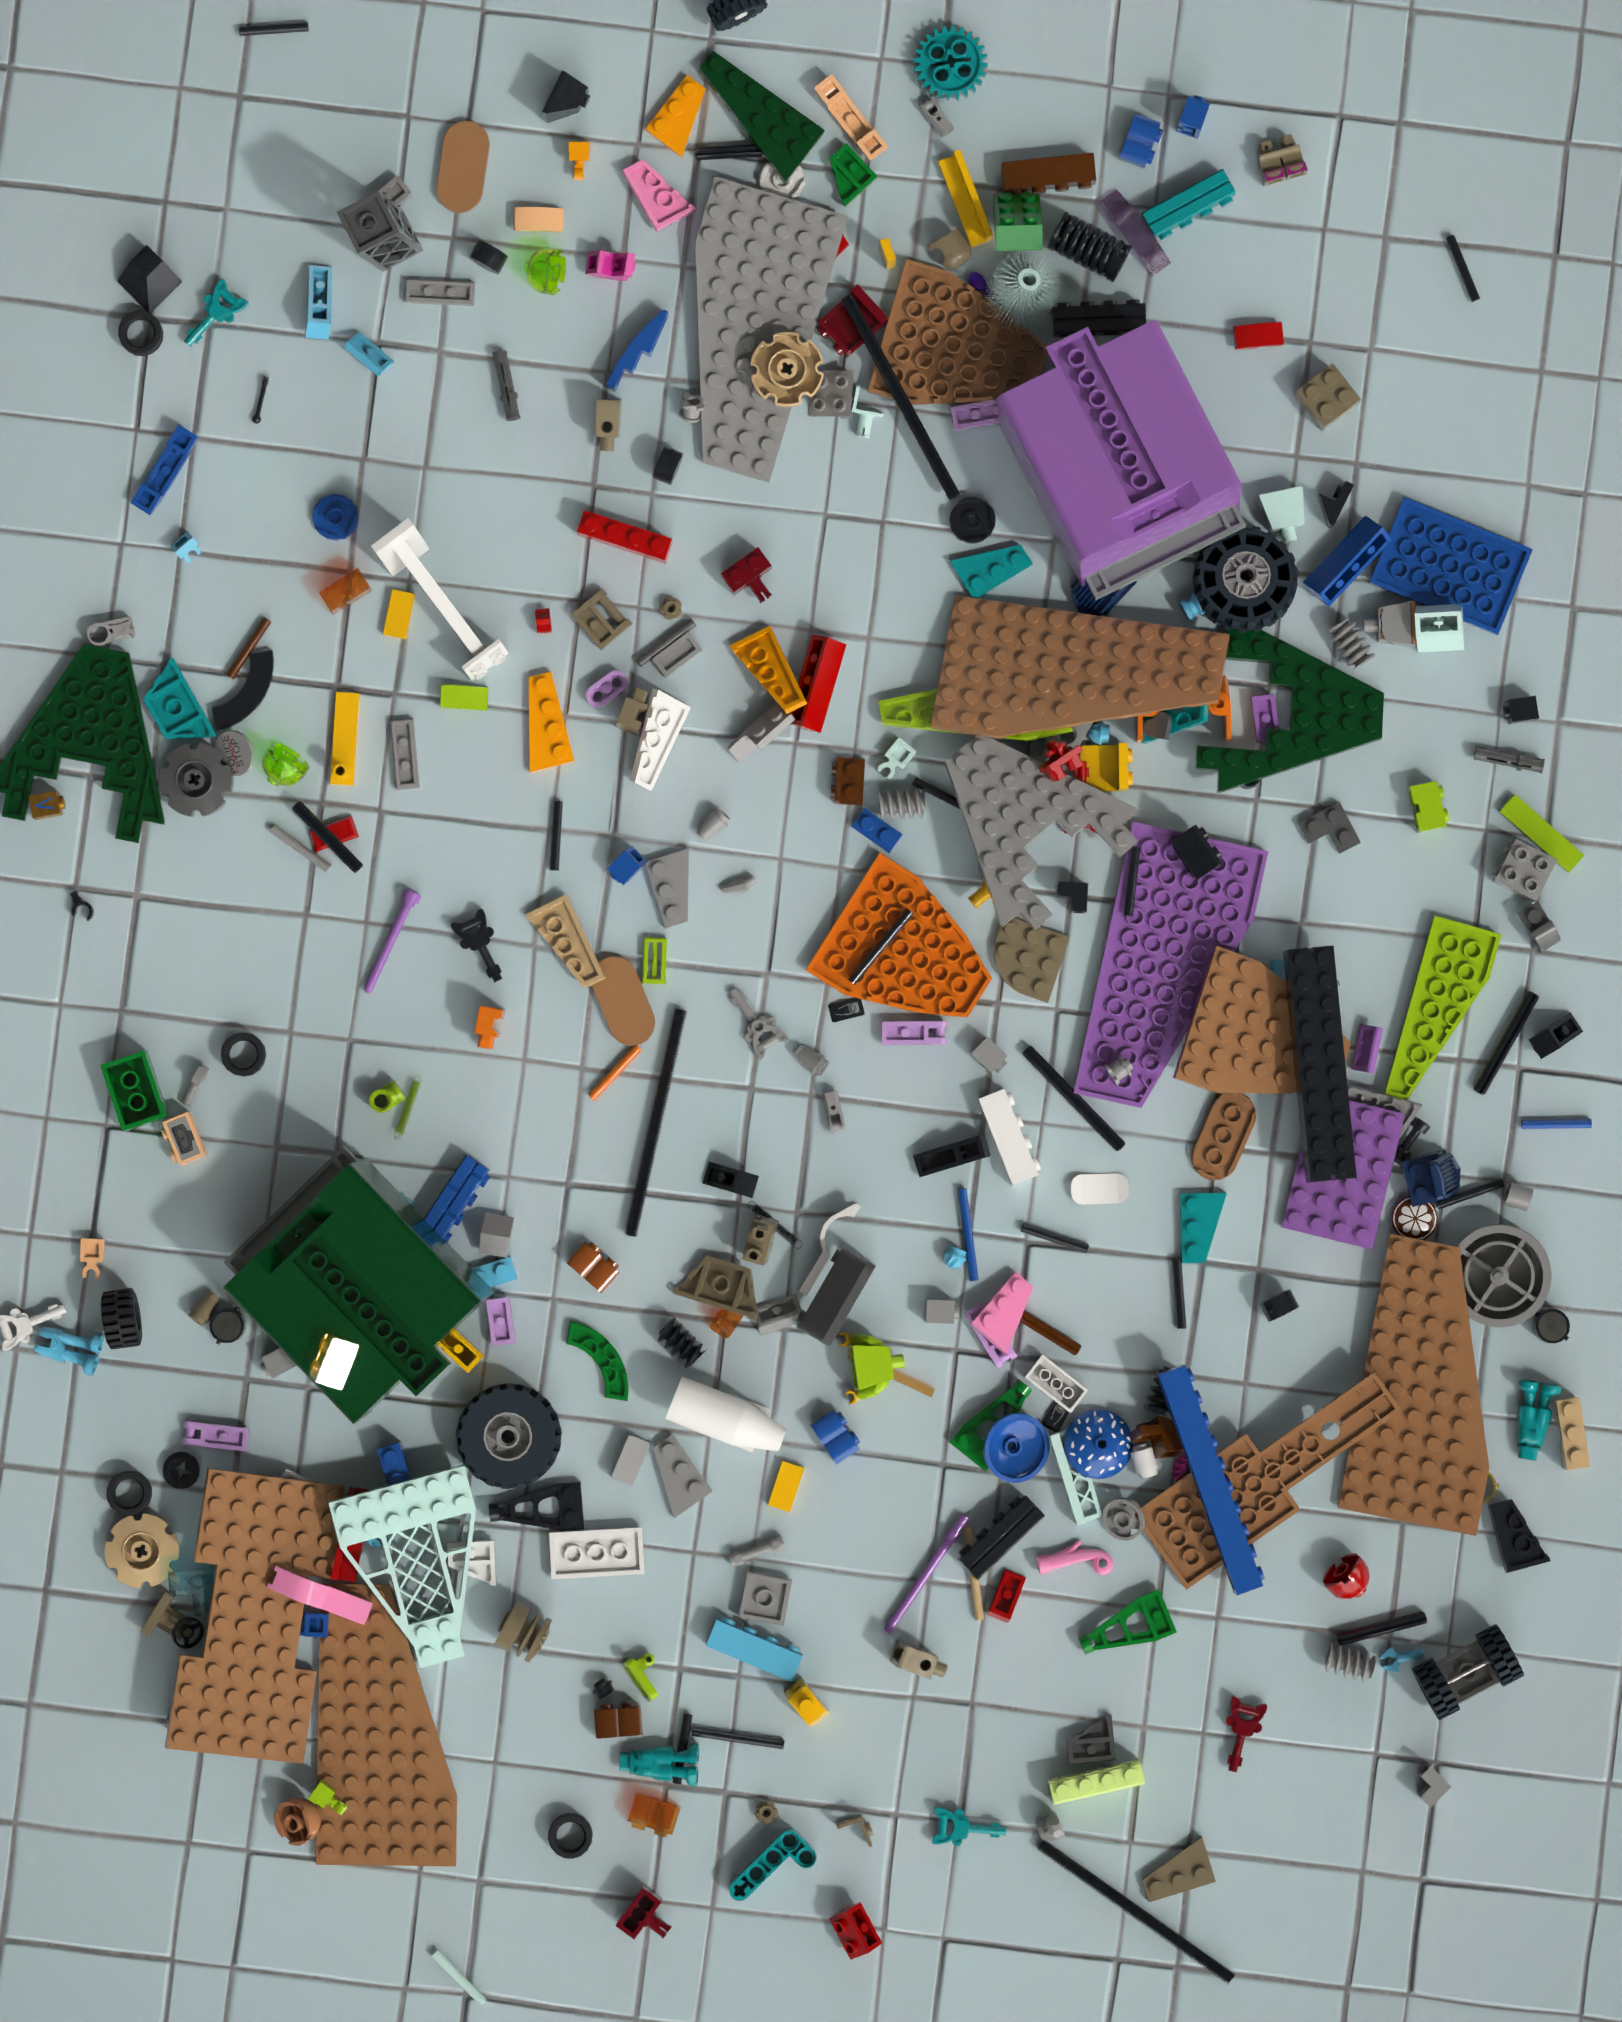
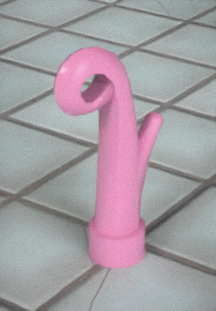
[1036,1540,1113,1575]

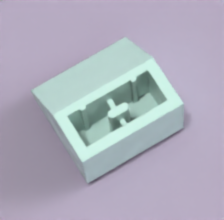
[1415,604,1465,652]

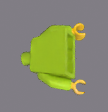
[838,1332,905,1404]

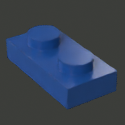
[852,808,903,853]

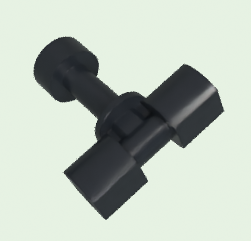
[1394,1116,1430,1170]

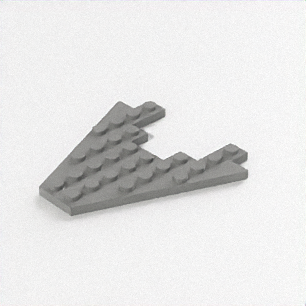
[945,736,1138,931]

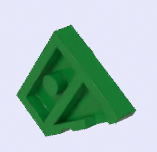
[829,143,878,207]

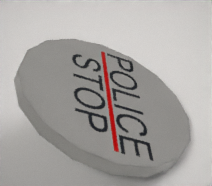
[215,731,254,776]

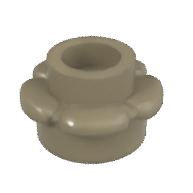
[659,597,682,620]
[755,1800,778,1824]

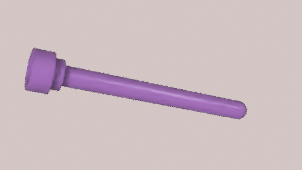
[364,888,421,993]

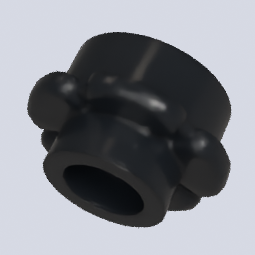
[592,1678,614,1699]

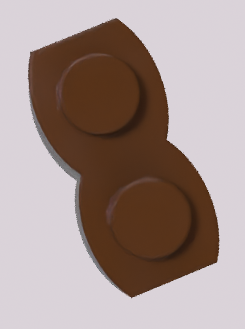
[594,1702,643,1739]

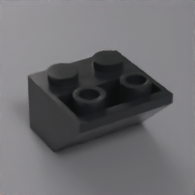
[1170,824,1222,881]

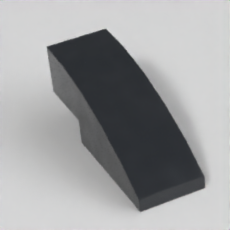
[913,1134,991,1178]

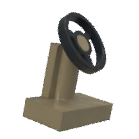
[140,1591,204,1649]

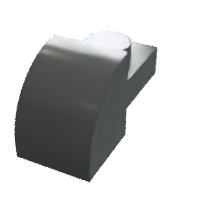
[1517,901,1561,953]

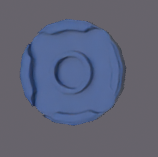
[312,494,359,541]

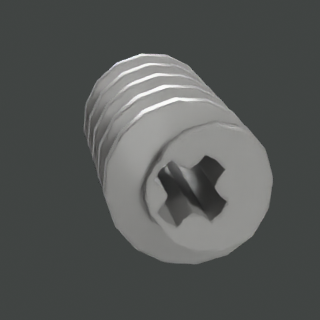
[1328,618,1375,669]
[878,789,925,820]
[1325,1643,1377,1683]

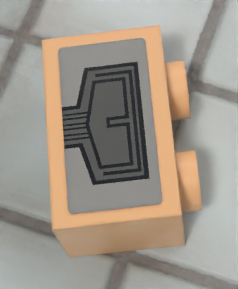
[161,1112,208,1165]

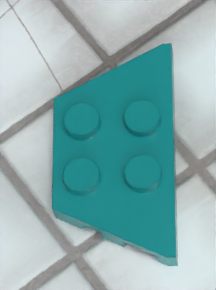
[143,658,217,740]

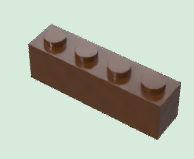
[1001,153,1097,195]

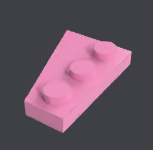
[970,1272,1033,1355]

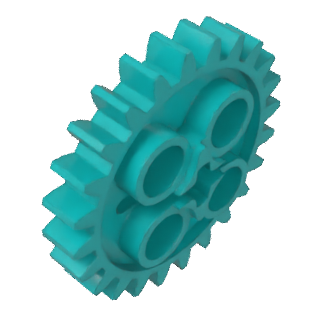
[913,25,988,101]

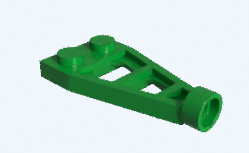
[949,1379,1033,1472]
[1078,1589,1177,1655]

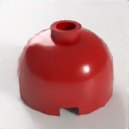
[1323,1553,1370,1599]

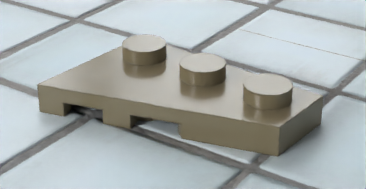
[1142,1836,1216,1902]

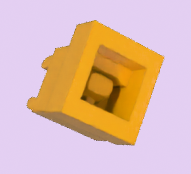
[569,142,590,180]

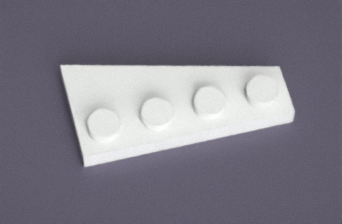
[630,688,691,791]

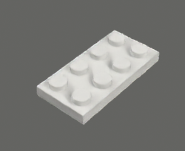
[549,1527,645,1579]

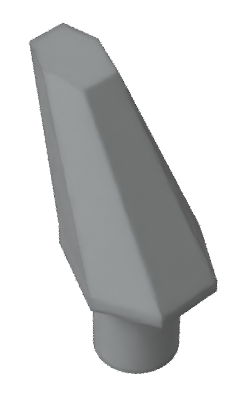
[719,875,757,894]

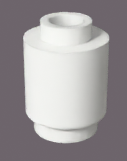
[1130,1443,1158,1479]

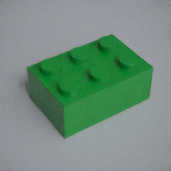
[993,192,1043,251]
[100,1050,169,1132]

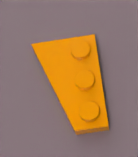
[645,75,706,158]

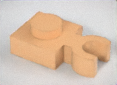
[80,1238,105,1279]

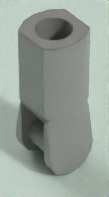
[918,95,954,138]
[822,1090,846,1134]

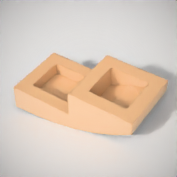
[513,207,563,233]

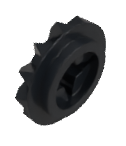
[163,1452,200,1489]

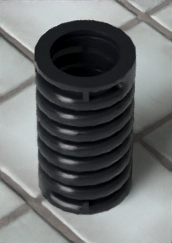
[1047,211,1132,283]

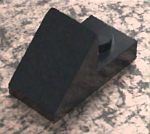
[1317,481,1354,529]

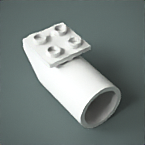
[665,1376,787,1453]

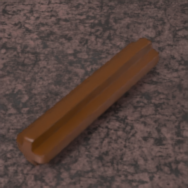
[1020,1311,1081,1355]

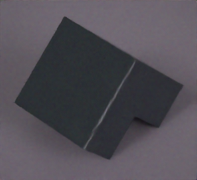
[1057,881,1088,914]

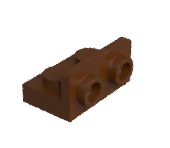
[830,756,865,806]

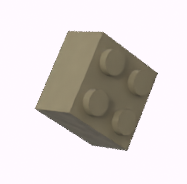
[1294,363,1361,431]

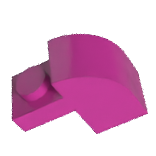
[585,250,635,281]

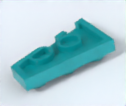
[950,544,1033,599]
[1141,705,1208,744]
[1180,1193,1227,1263]

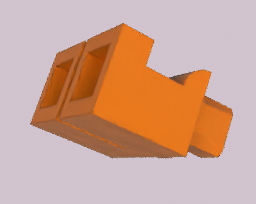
[475,1006,506,1049]

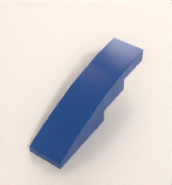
[606,310,669,392]

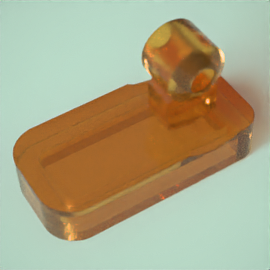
[710,1309,743,1338]

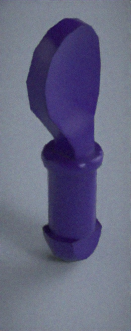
[968,272,1006,308]

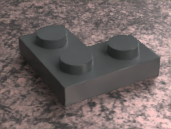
[1298,802,1361,854]

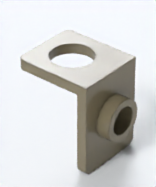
[836,1814,874,1847]

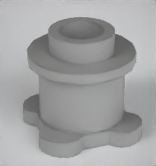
[679,393,705,423]
[1104,1056,1134,1085]

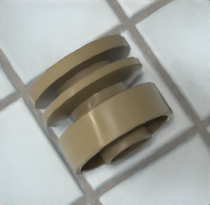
[494,1601,552,1663]

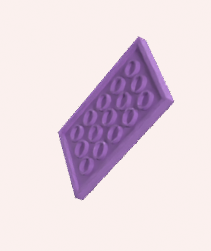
[1282,1101,1405,1250]

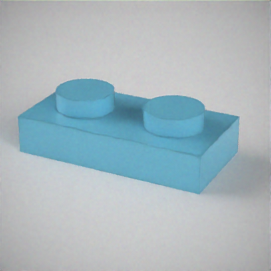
[344,332,394,377]
[472,1257,517,1287]

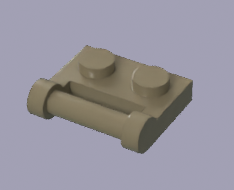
[571,589,633,650]

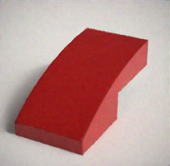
[1233,322,1284,350]

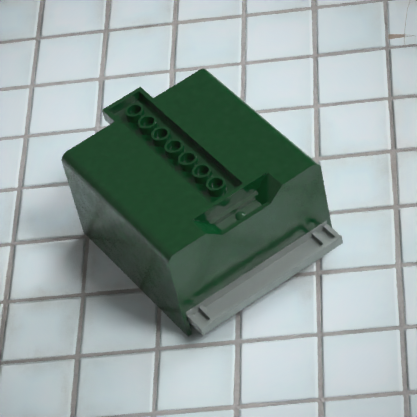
[223,1146,495,1424]

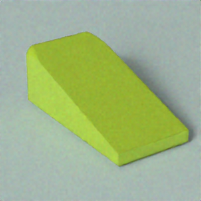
[440,684,488,711]

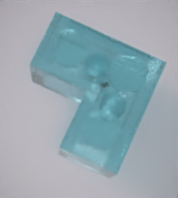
[168,1567,215,1617]

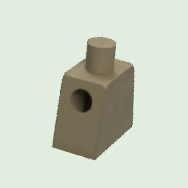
[595,399,622,451]
[890,1640,947,1679]

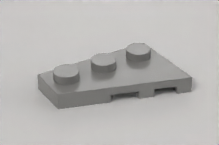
[645,848,689,928]
[1348,1085,1422,1139]
[653,1434,712,1518]

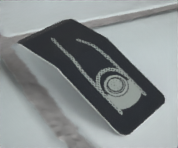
[828,998,865,1023]
[1042,1401,1069,1433]

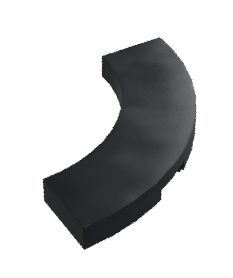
[212,650,274,731]

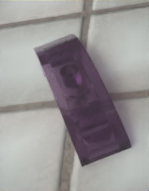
[1098,189,1171,277]

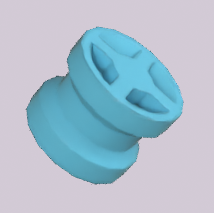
[1179,593,1206,621]

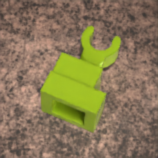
[308,1779,348,1815]

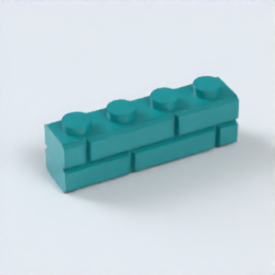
[1141,169,1236,240]

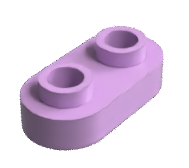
[586,670,628,708]

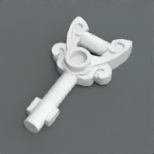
[0,1304,67,1352]

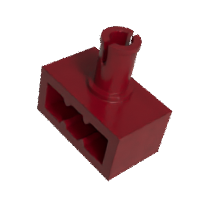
[721,547,772,603]
[615,1885,672,1940]

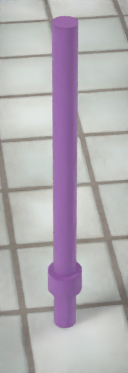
[884,1514,969,1634]

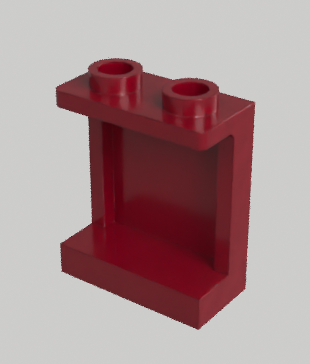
[816,284,889,359]

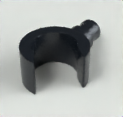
[70,891,94,921]

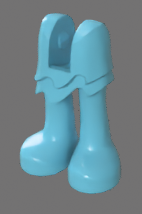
[34,1327,104,1376]

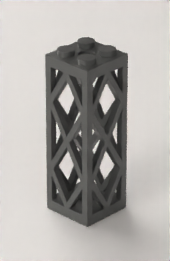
[337,190,424,272]

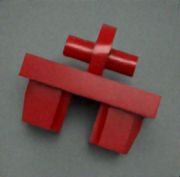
[1038,740,1083,782]

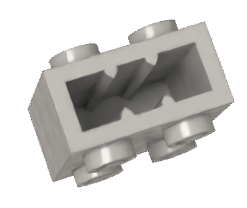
[1491,839,1557,902]

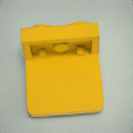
[1080,743,1133,792]

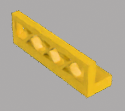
[938,149,993,248]

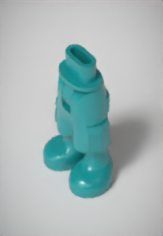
[1517,1379,1562,1461]
[619,1743,700,1787]

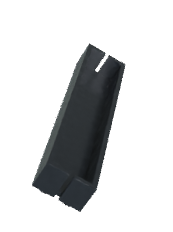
[1283,945,1357,1183]

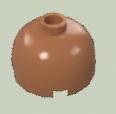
[274,1797,321,1846]

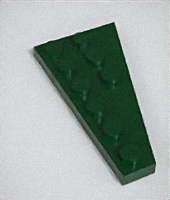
[699,51,825,185]

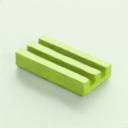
[642,937,667,985]

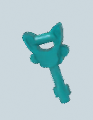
[184,279,249,347]
[932,1806,1006,1846]

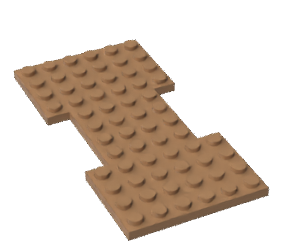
[165,1468,345,1764]

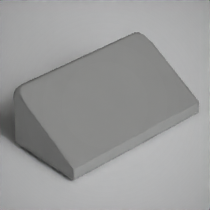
[756,1294,801,1335]
[611,1434,650,1486]

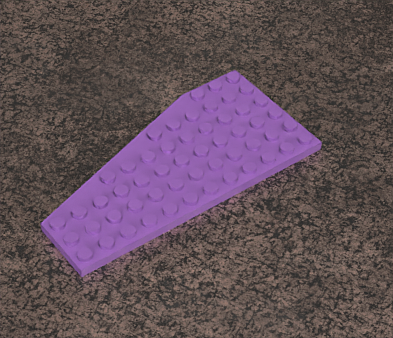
[1073,822,1269,1108]

